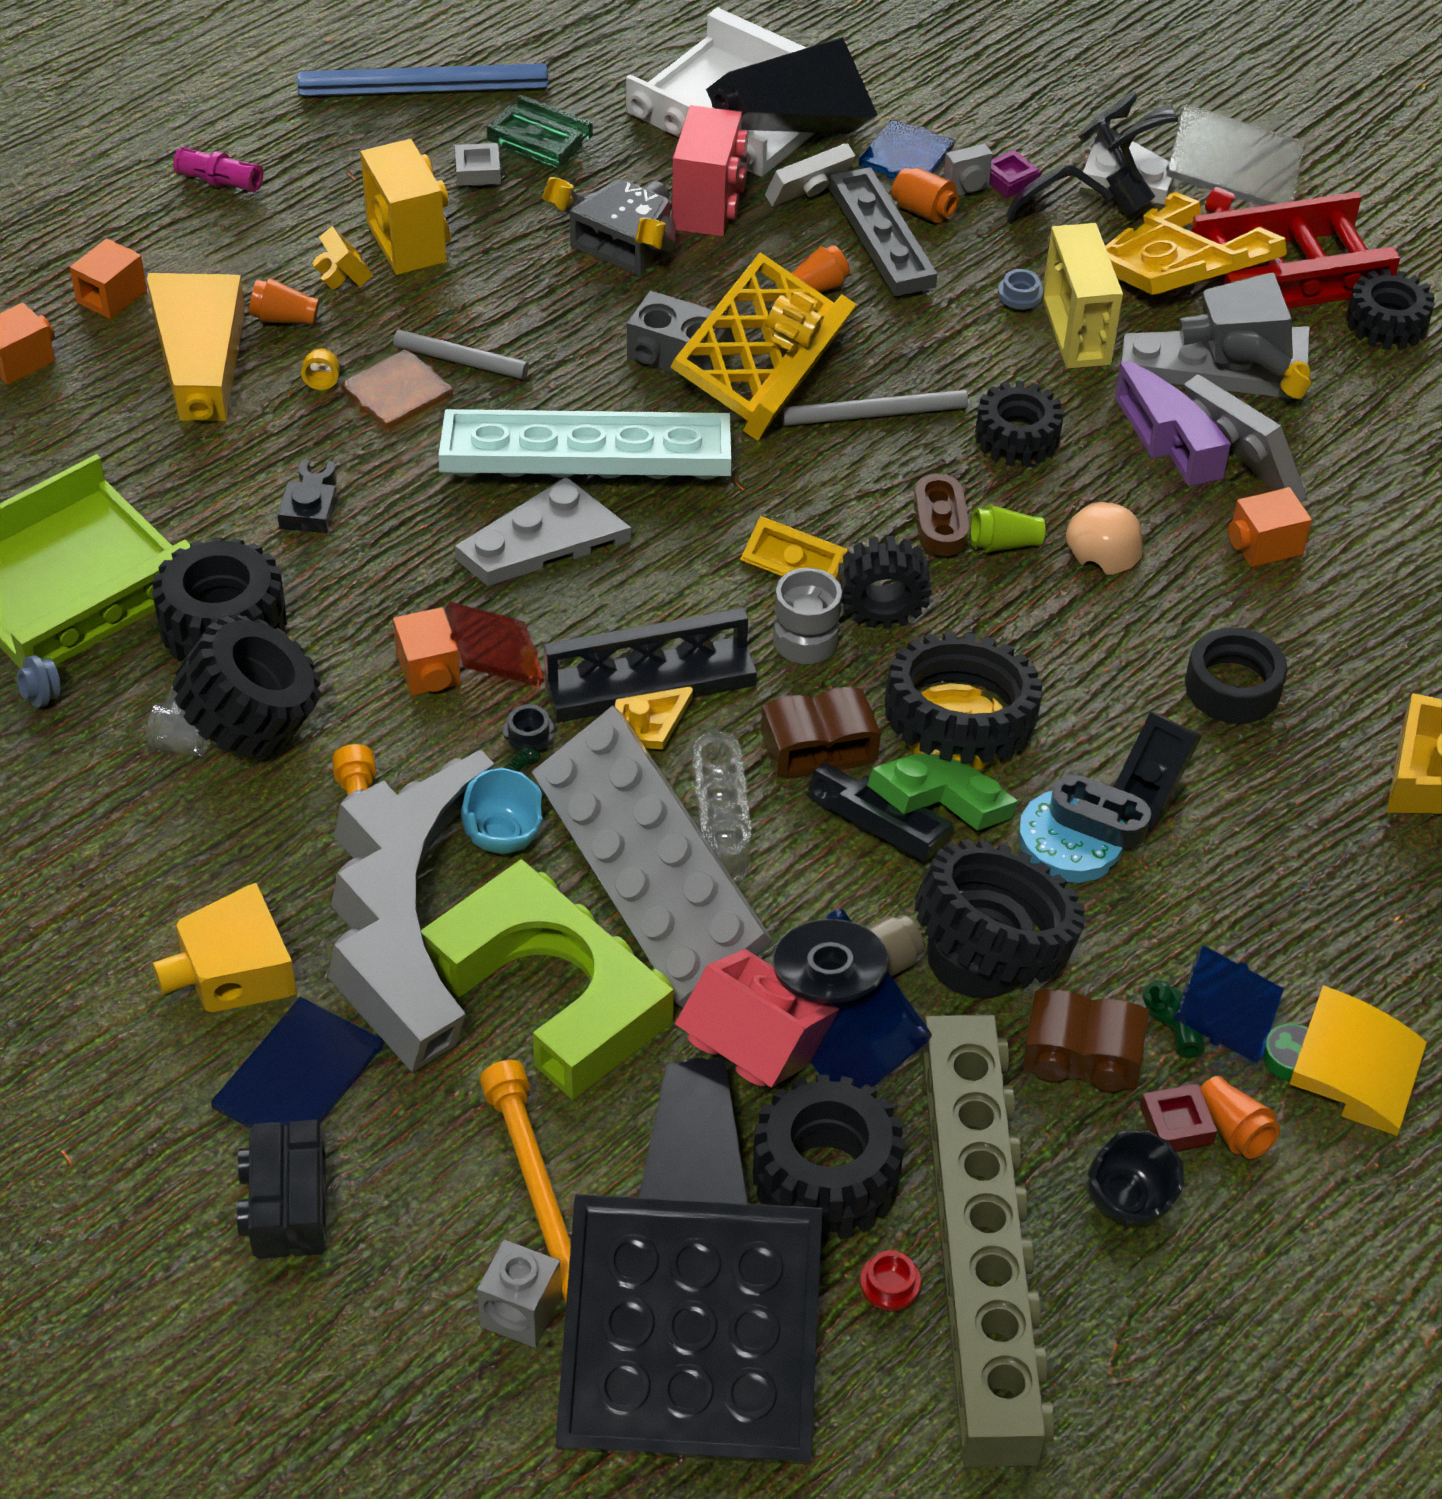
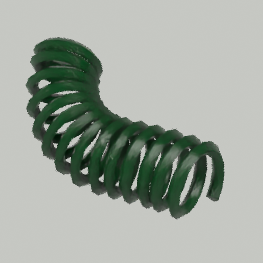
[504,748,540,772]

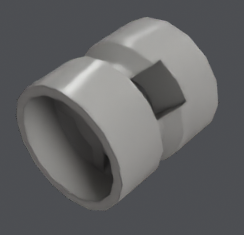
[773,568,842,664]

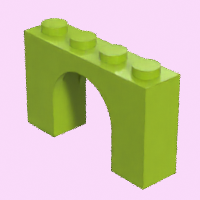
[421,859,674,1100]

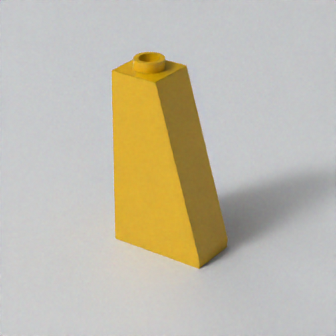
[147,273,245,421]

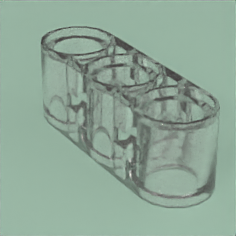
[692,731,751,883]

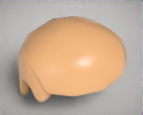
[1066,502,1143,575]

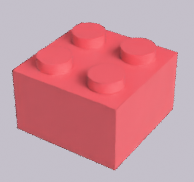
[672,105,748,237]
[675,949,840,1088]

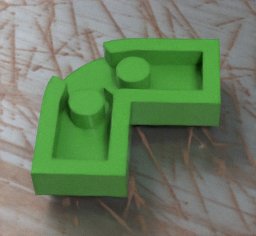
[867,754,1018,831]

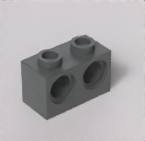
[627,290,734,376]

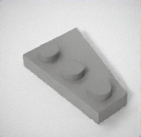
[1183,374,1307,502]
[455,477,631,586]

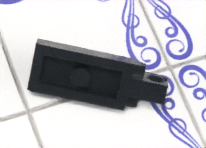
[806,762,954,862]

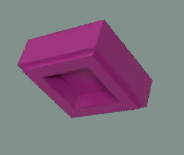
[989,149,1042,199]

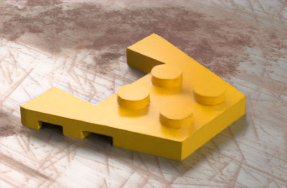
[1105,191,1287,295]

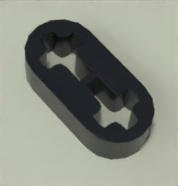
[1049,775,1151,848]

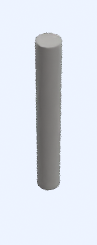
[393,329,529,380]

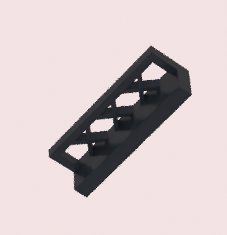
[544,608,757,723]

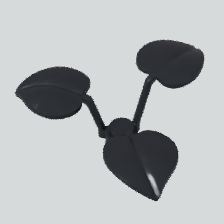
[1007,92,1179,224]

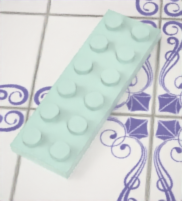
[439,409,731,479]

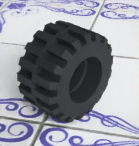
[152,537,287,661]
[173,615,321,758]
[752,1075,905,1240]

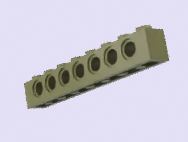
[922,1015,1054,1467]

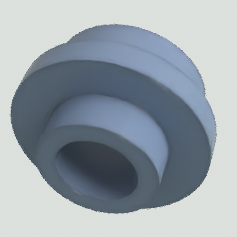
[998,269,1043,310]
[17,655,60,708]

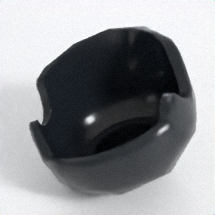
[1086,1130,1184,1227]

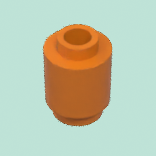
[891,167,959,223]

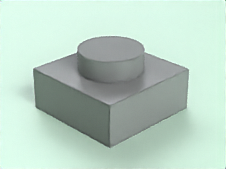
[455,143,501,186]
[943,143,993,196]

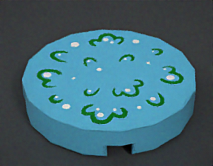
[1018,791,1124,883]

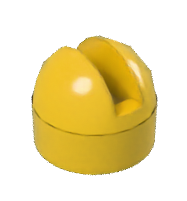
[301,348,340,390]

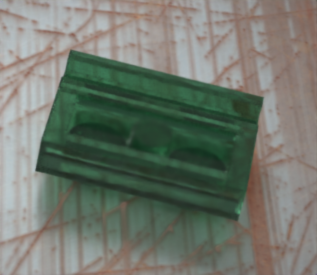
[487,95,593,169]

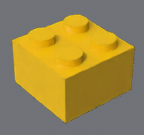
[360,139,451,275]

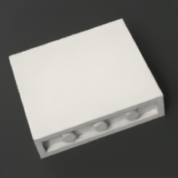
[626,7,815,177]

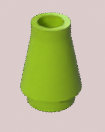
[969,504,1046,553]

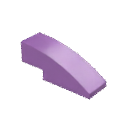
[1115,361,1231,486]

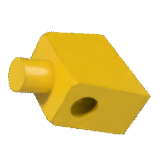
[152,883,297,1012]

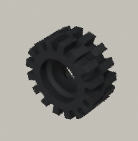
[1346,269,1435,350]
[975,381,1064,467]
[838,536,932,628]

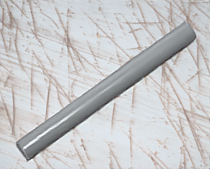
[781,390,968,426]

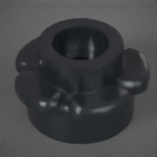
[503,704,554,752]

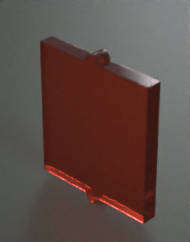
[445,602,545,687]

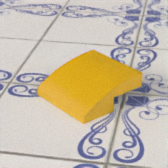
[1290,985,1427,1136]

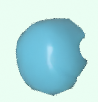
[461,767,543,855]

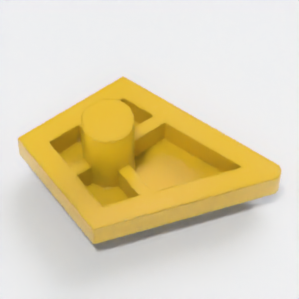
[615,687,693,749]

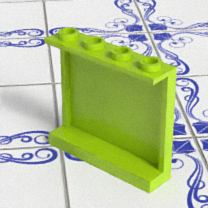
[0,454,190,669]

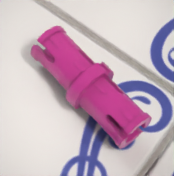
[173,146,264,193]

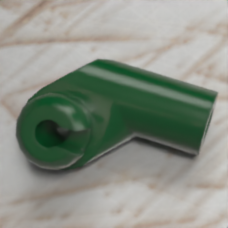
[1142,980,1205,1058]

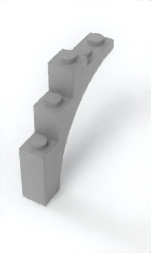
[328,750,494,1073]

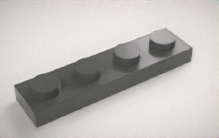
[830,167,938,296]

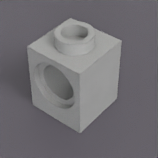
[477,1240,561,1348]

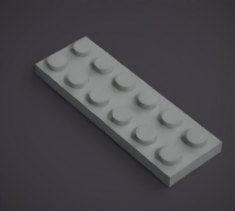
[532,706,773,1008]

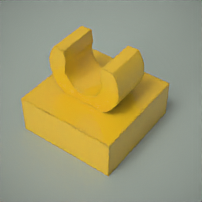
[312,226,373,290]

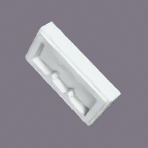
[765,144,856,207]

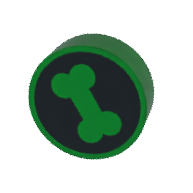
[1263,1023,1308,1081]

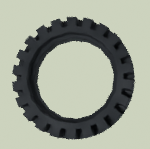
[884,632,1042,763]
[915,840,1086,984]

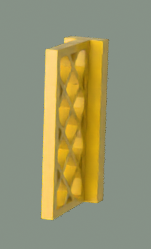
[670,252,856,441]

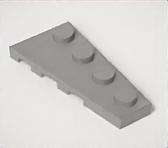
[1121,326,1309,400]

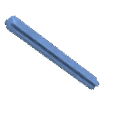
[297,63,548,97]

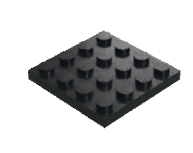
[555,1194,822,1465]

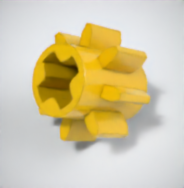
[766,291,824,352]

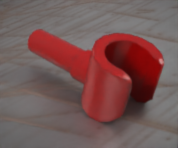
[1205,187,1235,213]

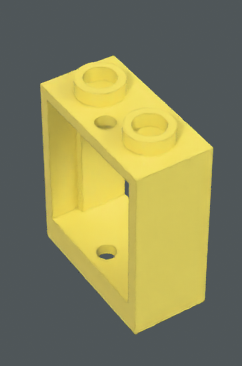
[1042,223,1123,369]

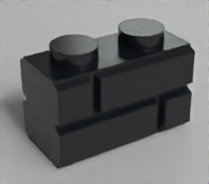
[237,1120,326,1259]

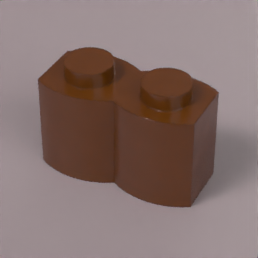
[760,687,881,778]
[1023,989,1149,1092]

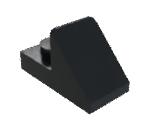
[1114,712,1202,831]

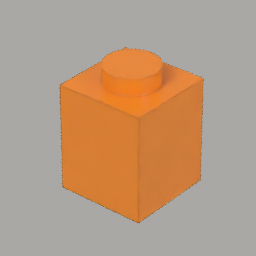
[70,238,147,319]
[0,302,55,385]
[1228,487,1312,567]
[393,607,461,696]

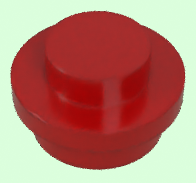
[860,1250,921,1311]

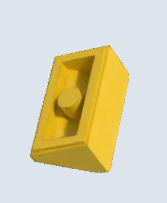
[740,516,850,582]

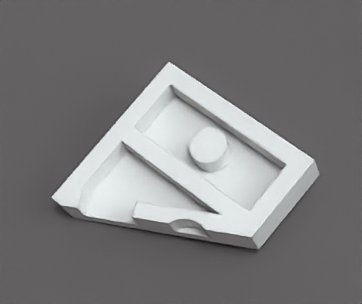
[1081,128,1176,205]

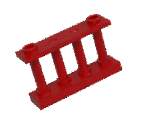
[1191,192,1401,309]

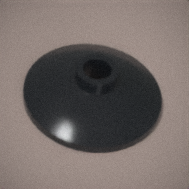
[773,919,888,1003]

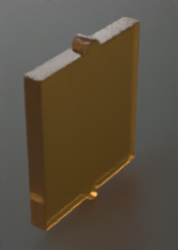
[341,349,453,430]

